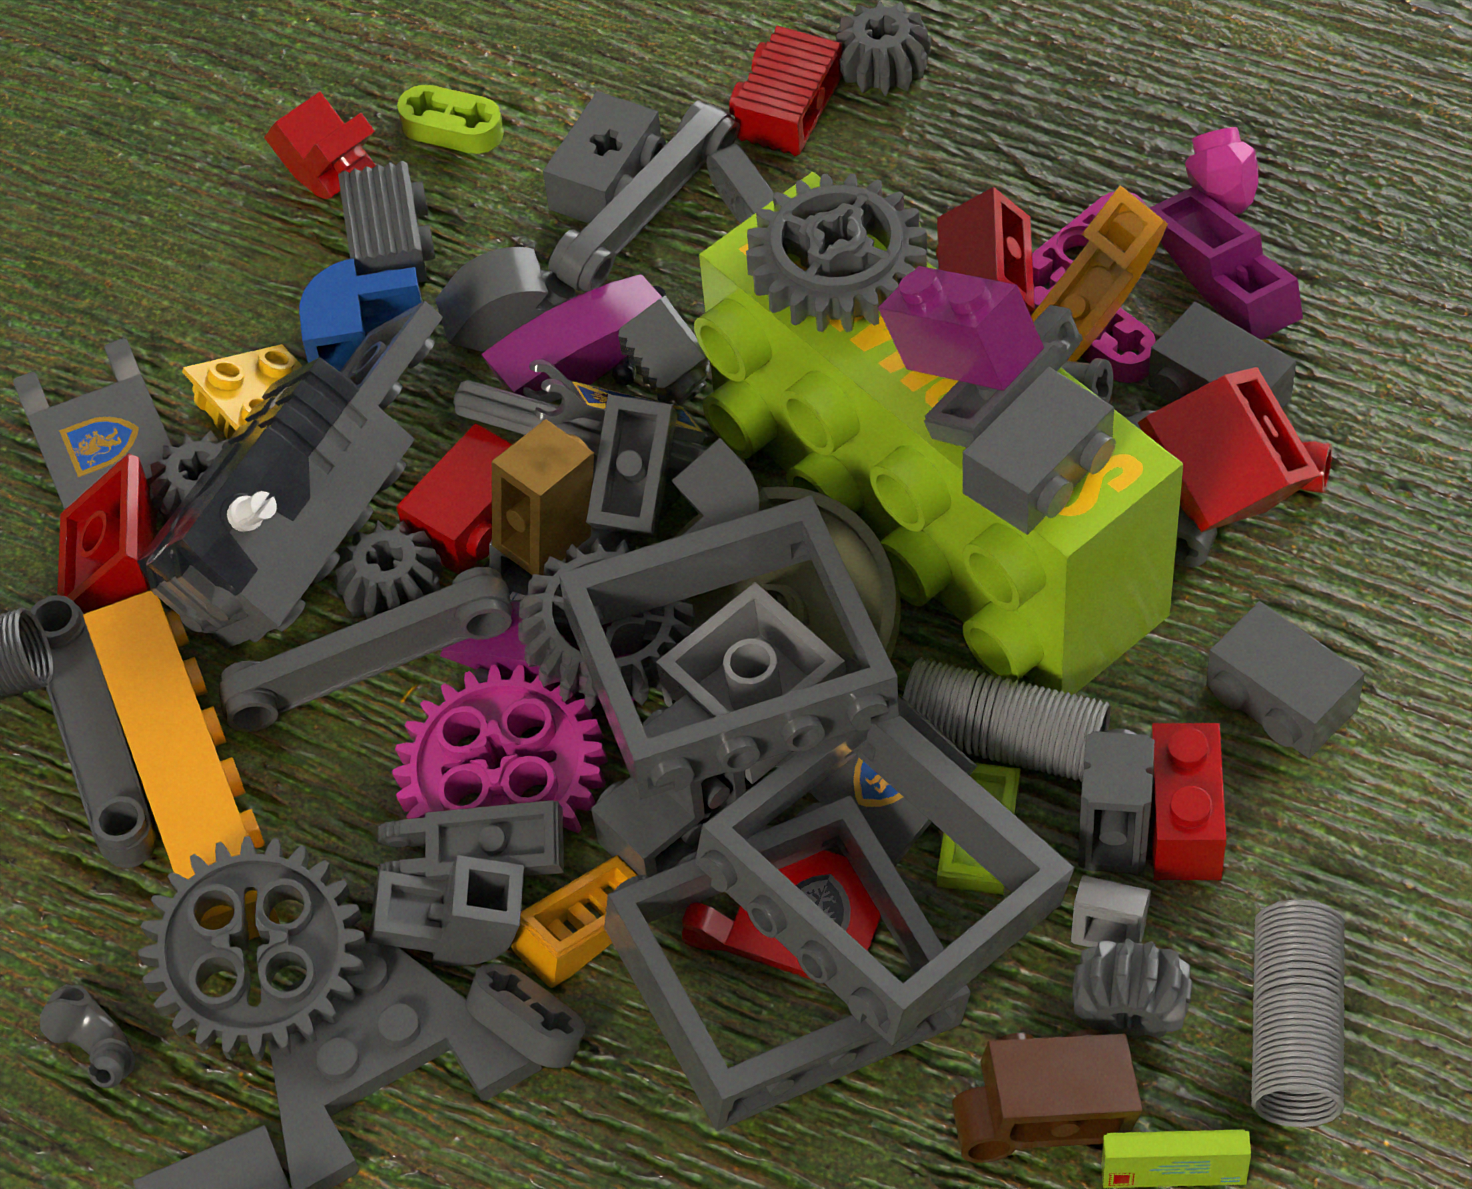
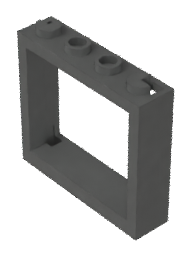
[559,495,899,800]
[695,715,1074,1046]
[604,795,971,1131]

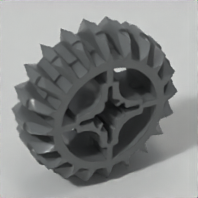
[518,538,695,710]

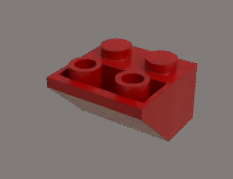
[1137,367,1321,533]

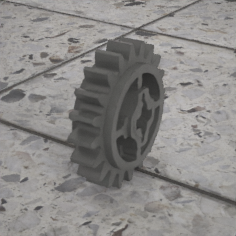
[746,173,927,332]

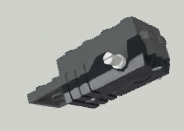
[137,301,443,649]

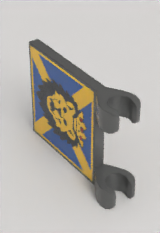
[522,360,706,445]

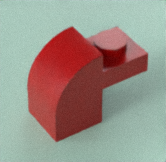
[264,91,376,199]

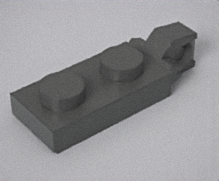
[924,305,1083,448]

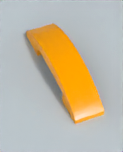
[1031,185,1168,362]

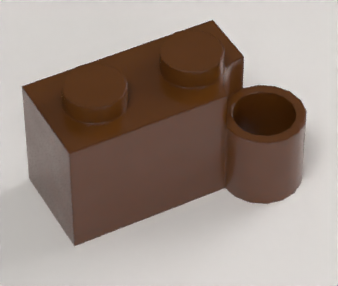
[952,1029,1143,1163]

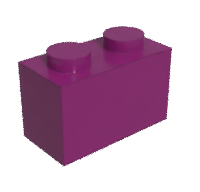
[878,266,1044,391]

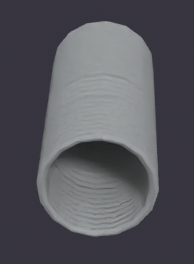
[903,657,1111,783]
[1251,899,1345,1127]

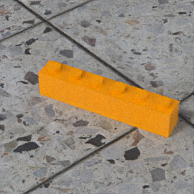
[83,590,280,940]

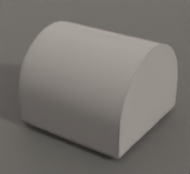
[1071,875,1151,947]

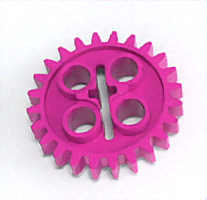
[392,665,608,833]

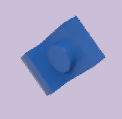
[299,258,423,371]

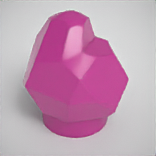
[1185,127,1259,215]

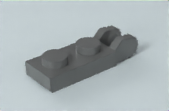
[378,800,564,880]

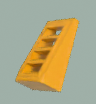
[511,855,638,988]

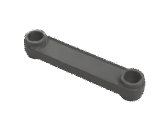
[548,100,740,292]
[219,567,513,732]
[31,595,156,868]

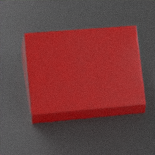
[57,453,157,614]

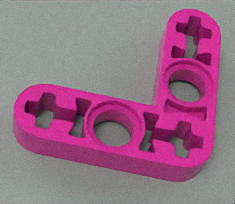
[1029,192,1156,383]

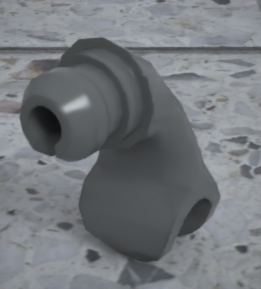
[40,984,136,1088]

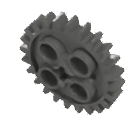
[138,836,366,1061]

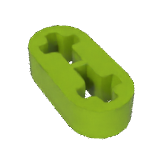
[397,85,504,154]

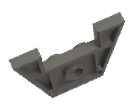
[268,943,543,1189]

